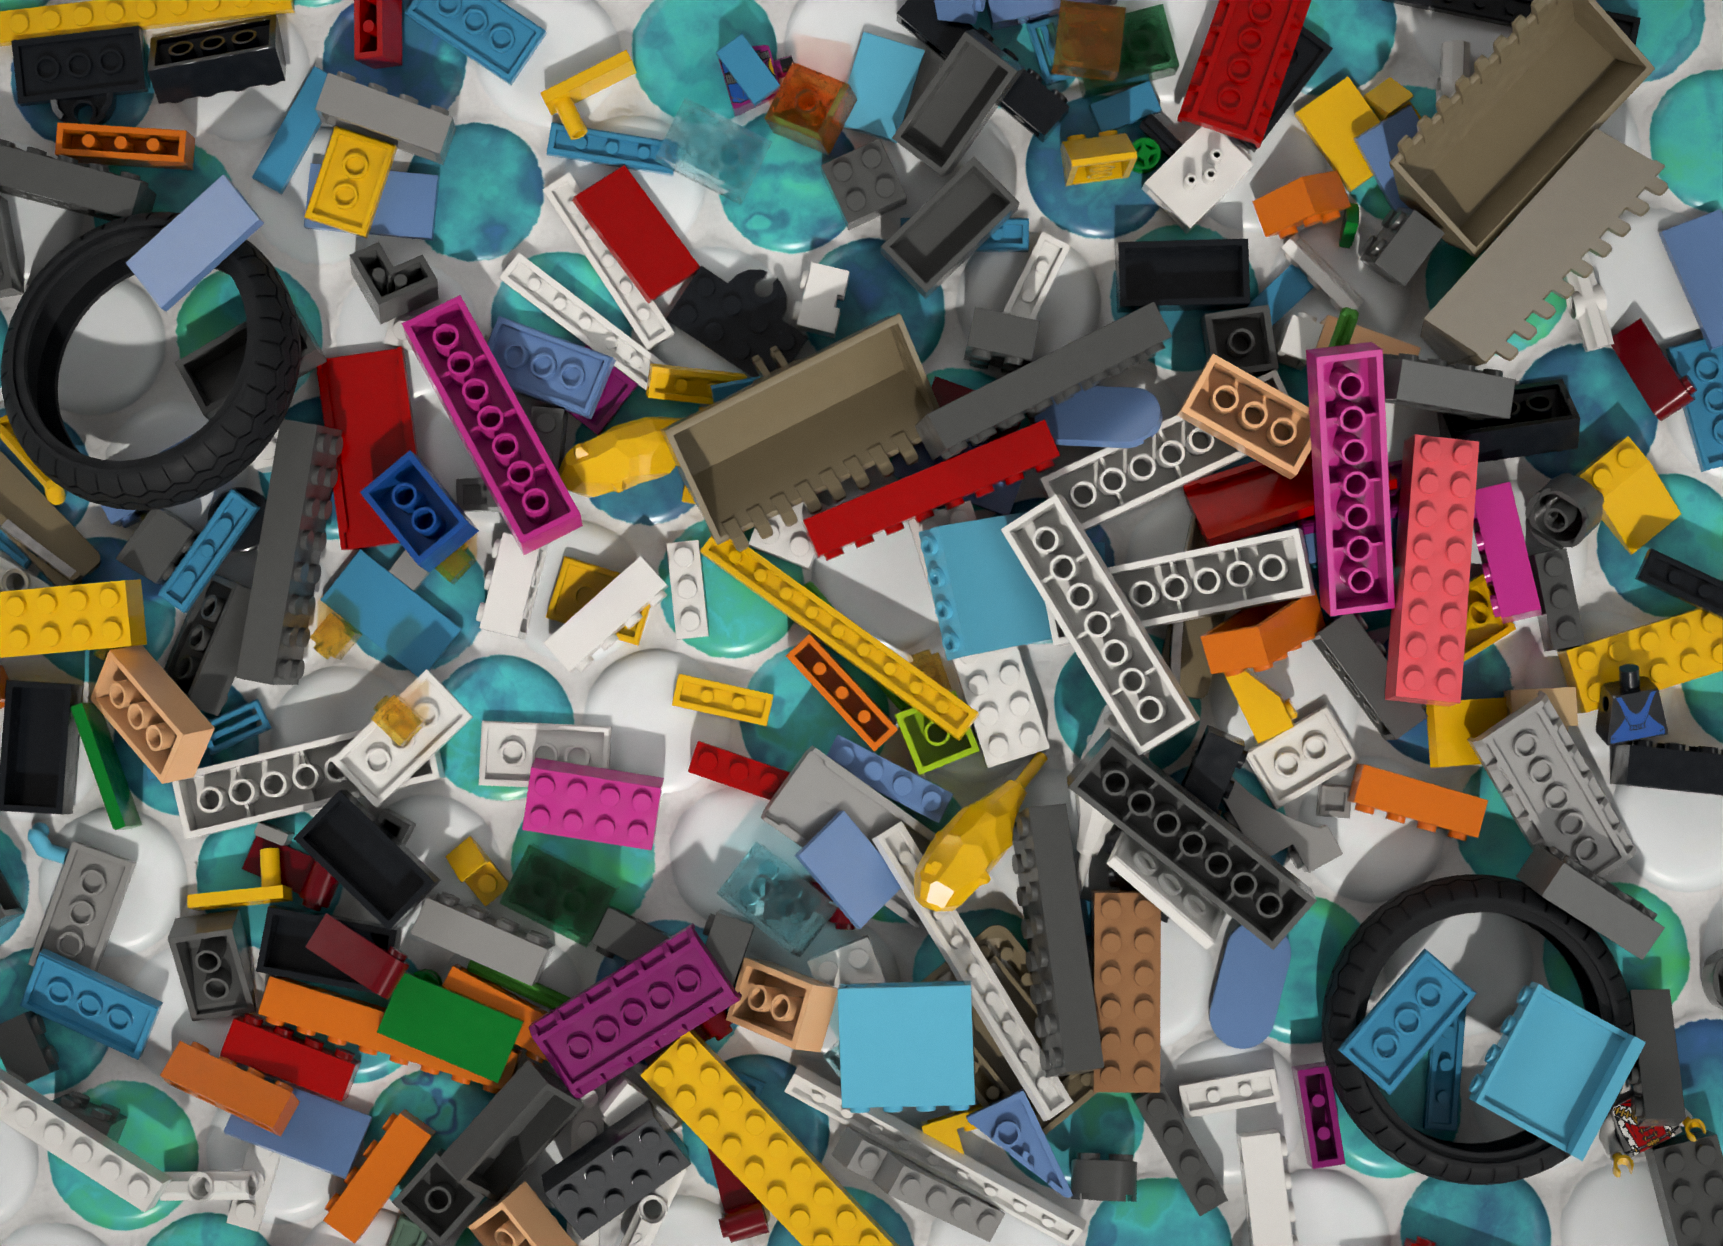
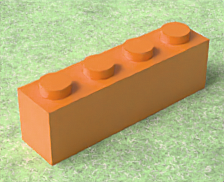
[55,122,195,170]
[786,634,899,752]
[1347,764,1488,842]
[442,964,549,1063]
[160,1041,300,1137]
[323,1109,436,1244]

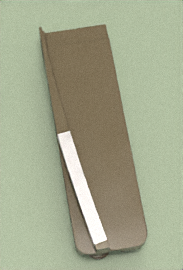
[0,451,101,587]
[1161,514,1241,699]

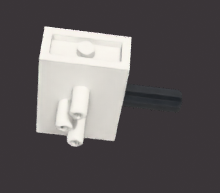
[1139,114,1254,234]

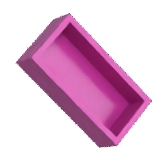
[1474,482,1542,624]
[522,758,664,850]

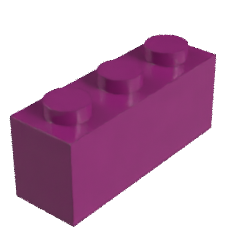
[1291,1062,1345,1169]

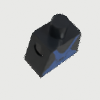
[1596,664,1668,746]

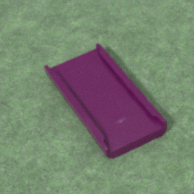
[529,923,742,1099]

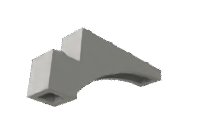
[1191,745,1343,873]
[832,1126,1005,1242]

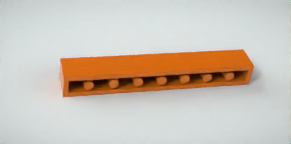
[258,975,522,1094]

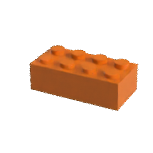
[1200,590,1326,677]

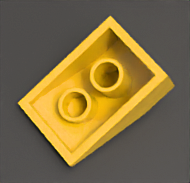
[1060,130,1137,186]
[1575,436,1681,555]
[1464,573,1516,662]
[1224,668,1297,744]

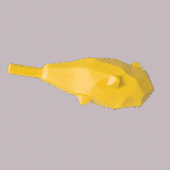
[559,416,683,498]
[914,752,1048,912]

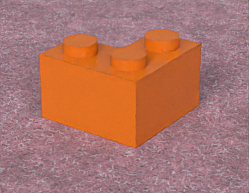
[1252,170,1351,239]

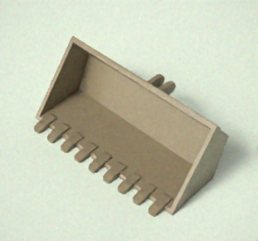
[1389,0,1655,258]
[1420,129,1669,366]
[661,313,940,552]

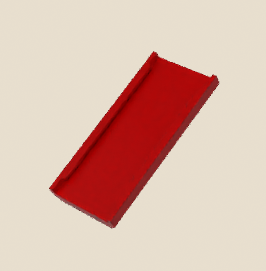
[1177,0,1312,148]
[317,346,418,551]
[1183,450,1398,547]

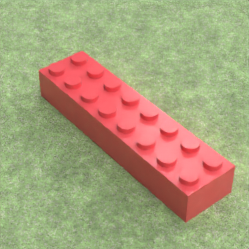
[1385,434,1479,707]

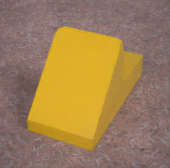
[1363,77,1422,121]
[445,836,512,907]
[921,1104,983,1154]

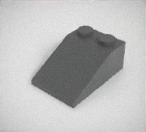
[168,909,257,1021]

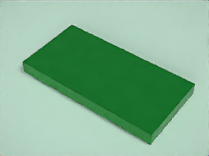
[71,703,142,830]
[377,972,524,1083]

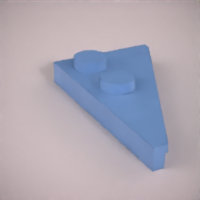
[966,1089,1073,1198]

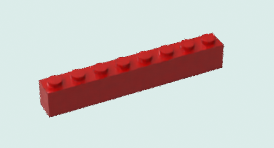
[802,419,1060,561]

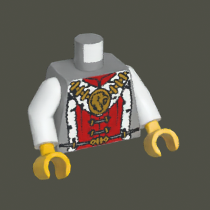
[1599,1078,1706,1177]

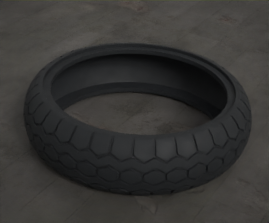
[1,212,301,510]
[1321,874,1633,1185]

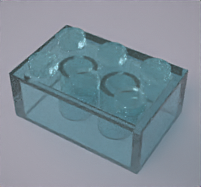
[655,97,772,205]
[716,842,838,957]

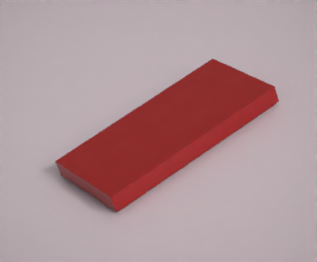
[572,165,700,304]

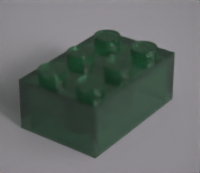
[1066,4,1180,99]
[499,843,620,948]

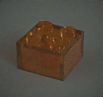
[1051,0,1126,81]
[764,62,857,155]

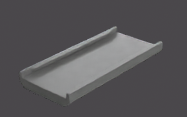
[1467,691,1637,878]
[761,745,936,928]

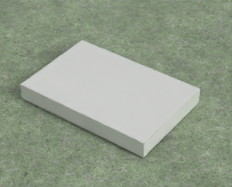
[1246,705,1360,810]

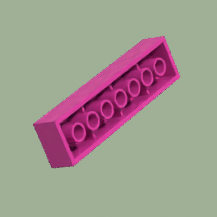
[402,295,583,555]
[1306,342,1395,616]

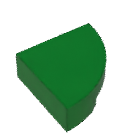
[1339,203,1359,249]

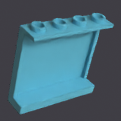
[919,512,1052,661]
[838,980,976,1113]
[1468,981,1646,1161]

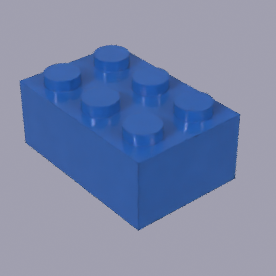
[360,450,479,573]

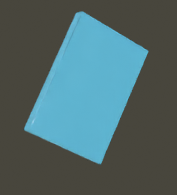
[836,32,925,143]

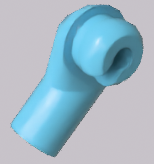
[28,822,70,864]

